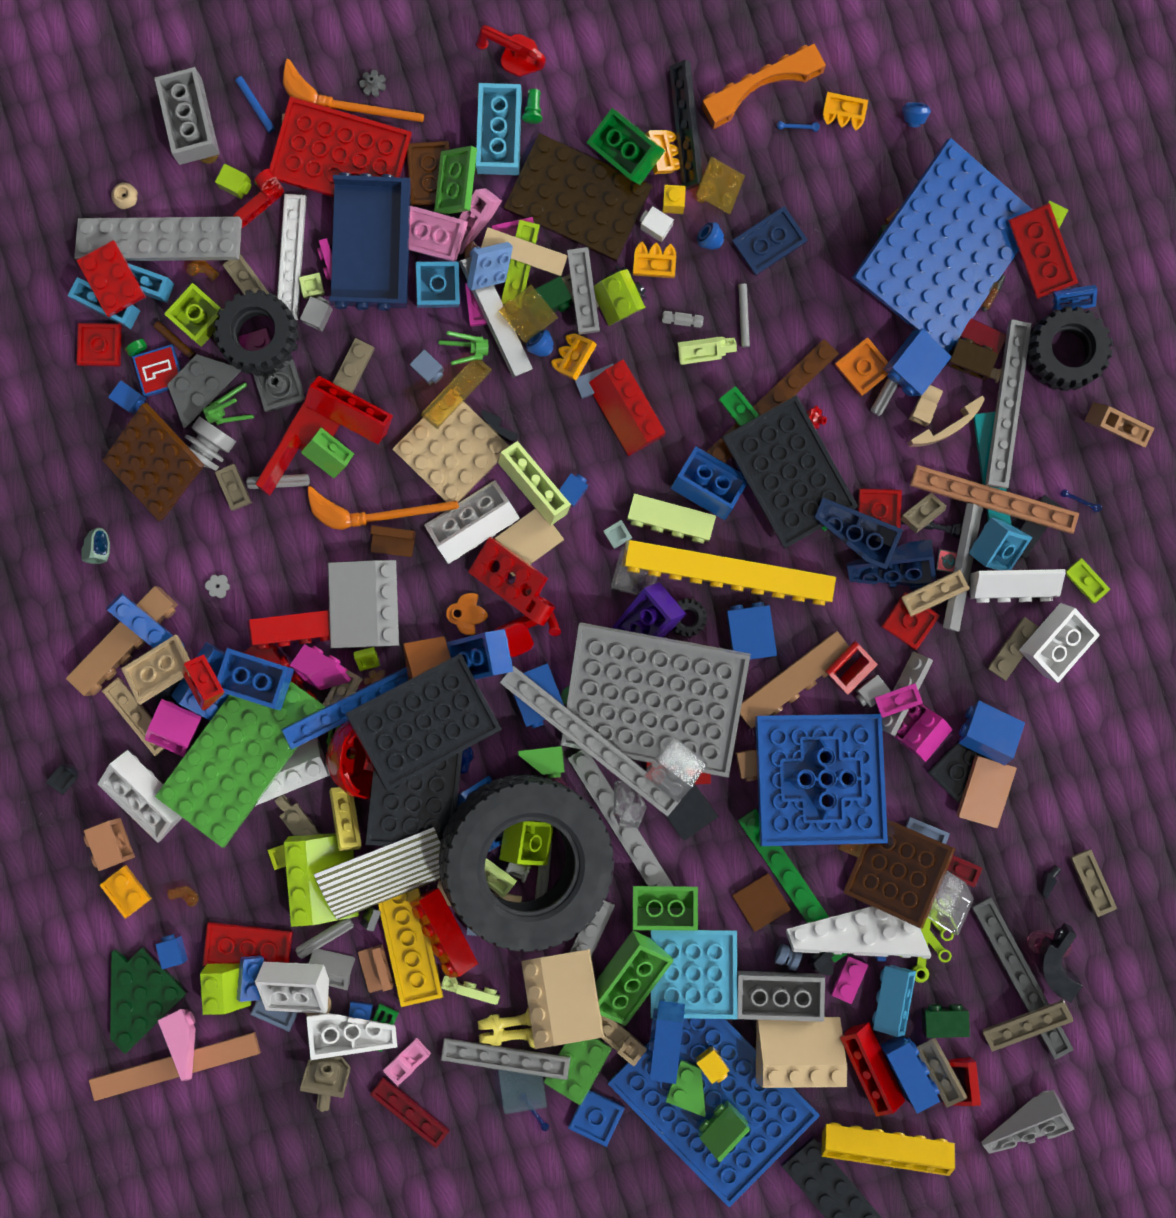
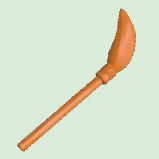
[283,59,424,122]
[308,486,459,530]

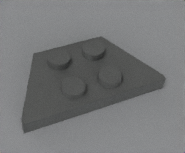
[167,354,241,428]

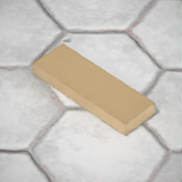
[901,570,970,617]

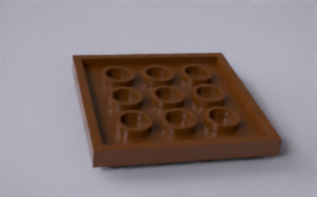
[102,403,205,521]
[843,819,956,929]

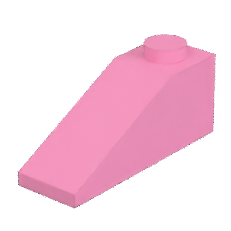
[459,188,502,255]
[158,1009,196,1081]

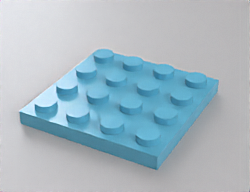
[651,930,737,1019]

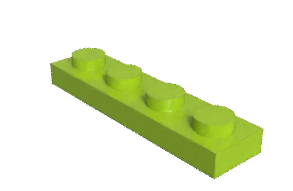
[501,220,540,308]

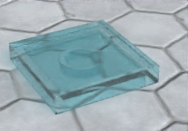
[498,1070,547,1114]

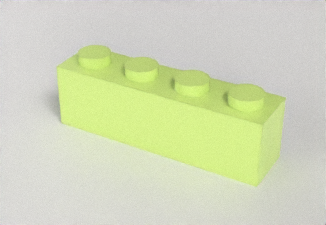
[498,441,571,526]
[627,494,716,544]

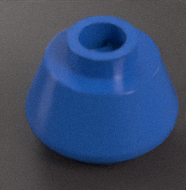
[902,102,931,127]
[697,222,724,250]
[527,329,554,357]

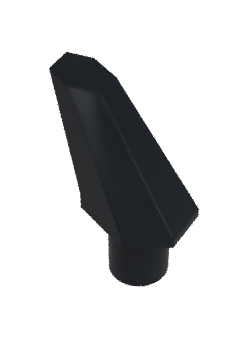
[1041,865,1061,899]

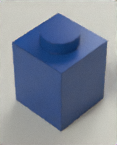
[108,380,147,415]
[559,474,588,508]
[155,934,188,969]

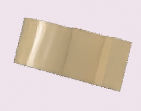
[909,385,943,427]

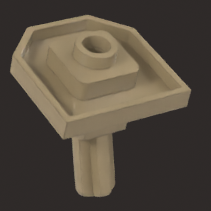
[300,1056,351,1112]

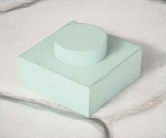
[603,520,632,549]

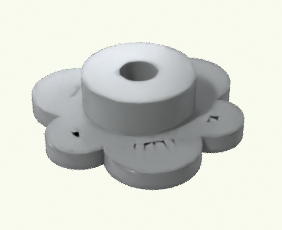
[205,575,230,598]

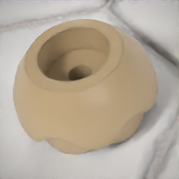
[111,183,138,209]

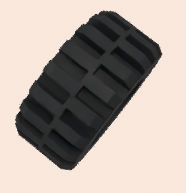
[213,290,299,376]
[1026,306,1113,391]

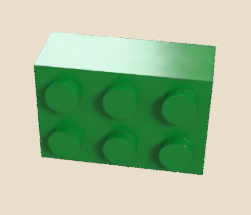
[587,108,666,185]

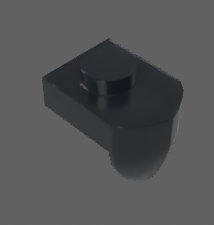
[46,763,78,796]
[807,952,834,976]

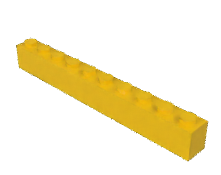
[622,540,836,606]

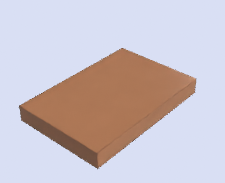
[956,755,1017,828]

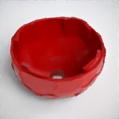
[326,721,373,799]

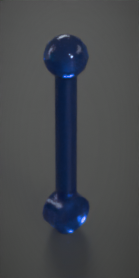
[1061,489,1102,512]
[519,1092,549,1131]

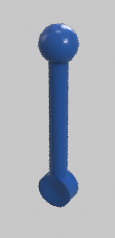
[776,121,820,132]

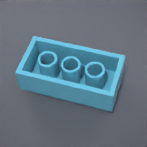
[476,83,522,175]

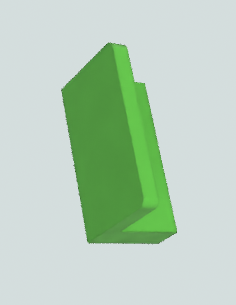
[301,428,354,478]

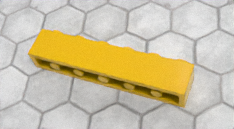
[821,1123,955,1176]

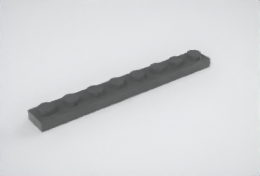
[971,896,1074,1060]

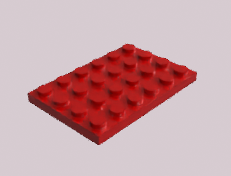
[269,97,412,197]

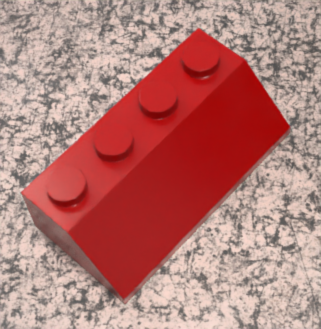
[589,359,666,457]

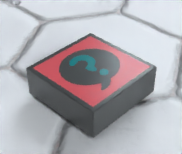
[935,549,957,574]

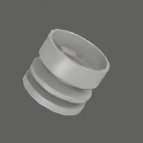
[185,416,236,471]

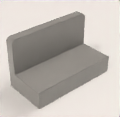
[308,949,355,990]

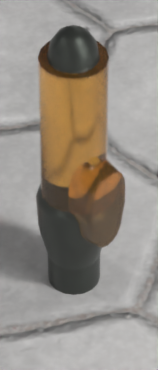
[981,274,1006,312]

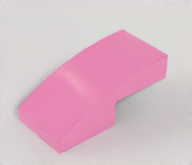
[383,1038,431,1086]

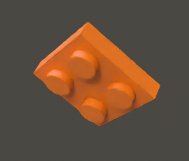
[834,337,888,397]

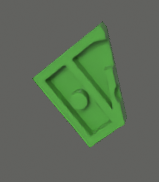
[665,1059,706,1117]

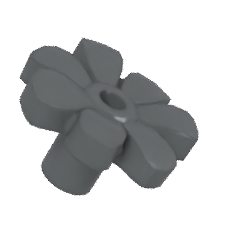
[359,70,386,97]

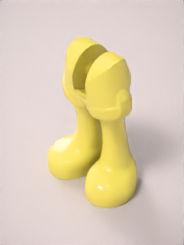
[478,1008,535,1048]

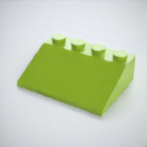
[284,833,359,927]

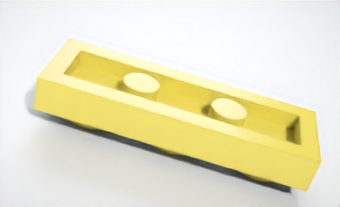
[329,787,362,851]

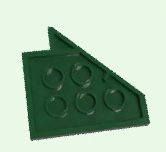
[110,947,188,1054]

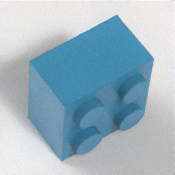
[416,262,460,308]

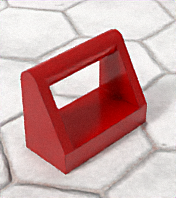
[825,641,878,695]
[182,654,224,711]
[943,1057,981,1106]

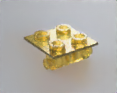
[696,157,745,214]
[499,285,558,343]

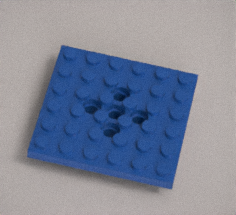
[755,714,888,846]

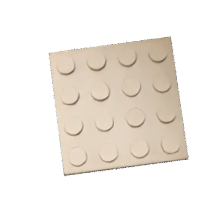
[393,390,509,503]

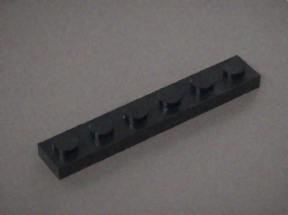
[669,60,704,190]

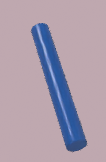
[235,76,275,133]

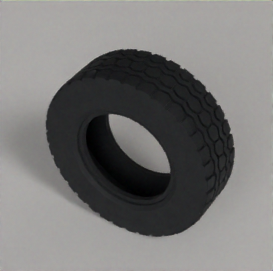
[438,774,614,952]

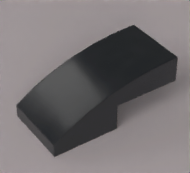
[481,410,518,444]

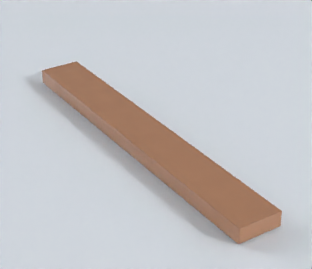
[909,465,1079,534]
[89,1032,261,1101]

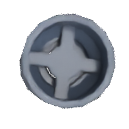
[774,943,803,971]

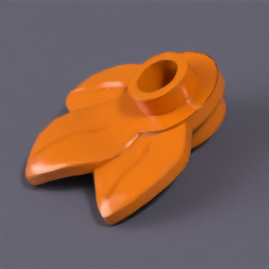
[446,593,488,635]

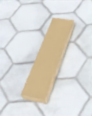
[481,227,568,276]
[102,677,164,756]

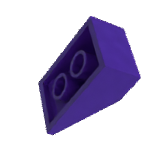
[612,582,686,638]

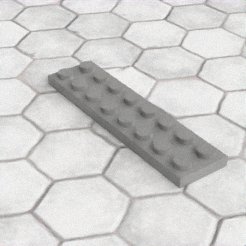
[75,217,242,261]

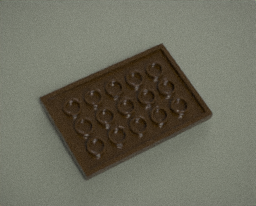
[504,133,653,262]

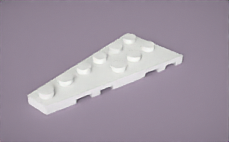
[786,906,931,959]

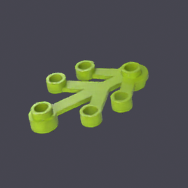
[900,902,954,983]

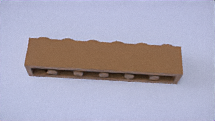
[66,586,178,696]
[740,631,851,729]

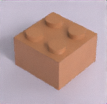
[84,818,135,871]

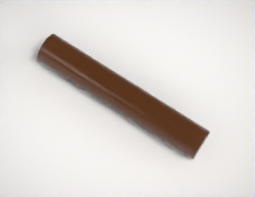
[153,321,196,360]

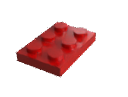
[76,240,146,317]

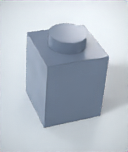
[410,350,444,385]

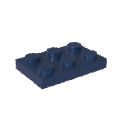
[732,206,808,276]

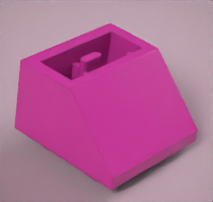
[290,644,351,690]
[144,699,201,757]
[892,704,953,762]

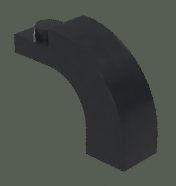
[1038,922,1083,1003]

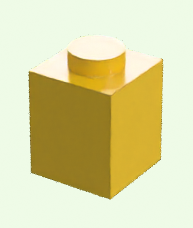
[663,185,686,214]
[695,1045,729,1084]

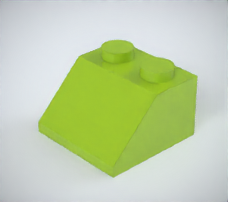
[594,269,645,326]
[200,963,252,1015]

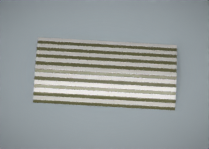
[314,827,441,920]

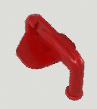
[476,25,546,77]
[494,612,561,657]

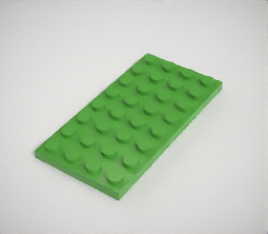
[155,657,326,848]

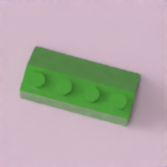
[595,930,674,1026]

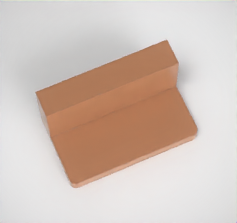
[358,944,394,993]

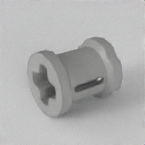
[506,863,531,883]

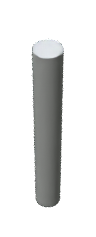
[738,284,750,348]

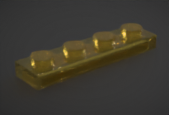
[421,360,492,429]

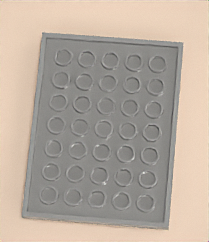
[561,623,751,777]

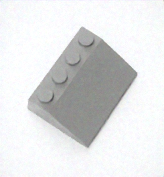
[328,560,399,648]

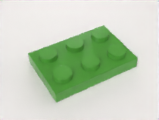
[434,146,477,215]
[544,1038,613,1105]

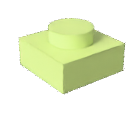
[299,273,325,299]

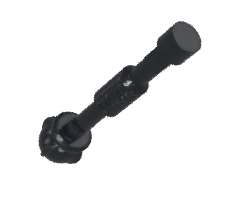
[901,516,962,538]

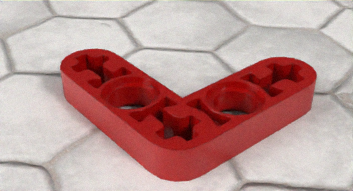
[232,169,284,228]

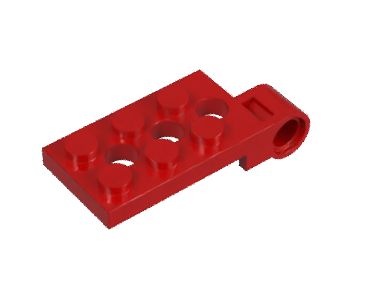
[468,537,556,626]

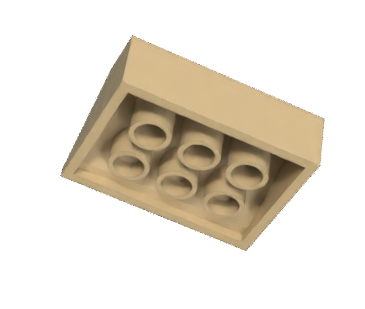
[521,949,604,1049]
[756,1017,847,1088]

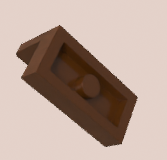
[370,525,416,557]

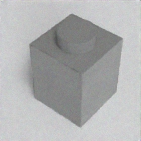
[300,296,333,332]
[855,675,891,707]

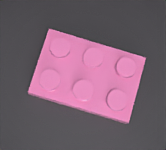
[409,206,468,262]

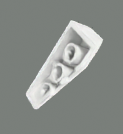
[307,1013,397,1060]

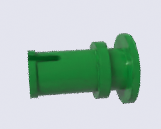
[522,89,543,124]

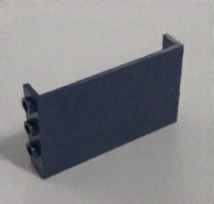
[329,172,411,311]

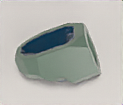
[81,527,110,564]

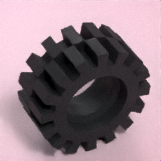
[672,599,707,637]

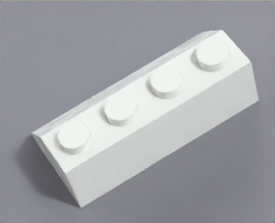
[425,480,520,564]
[969,569,1065,603]
[255,737,330,806]
[98,750,182,843]

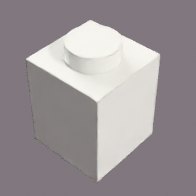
[640,206,674,243]

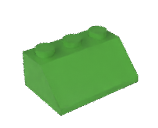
[632,886,698,931]

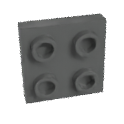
[253,359,306,413]

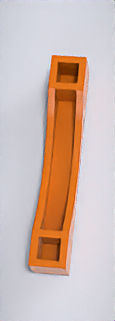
[702,44,826,129]

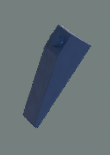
[815,498,903,569]
[847,539,936,590]

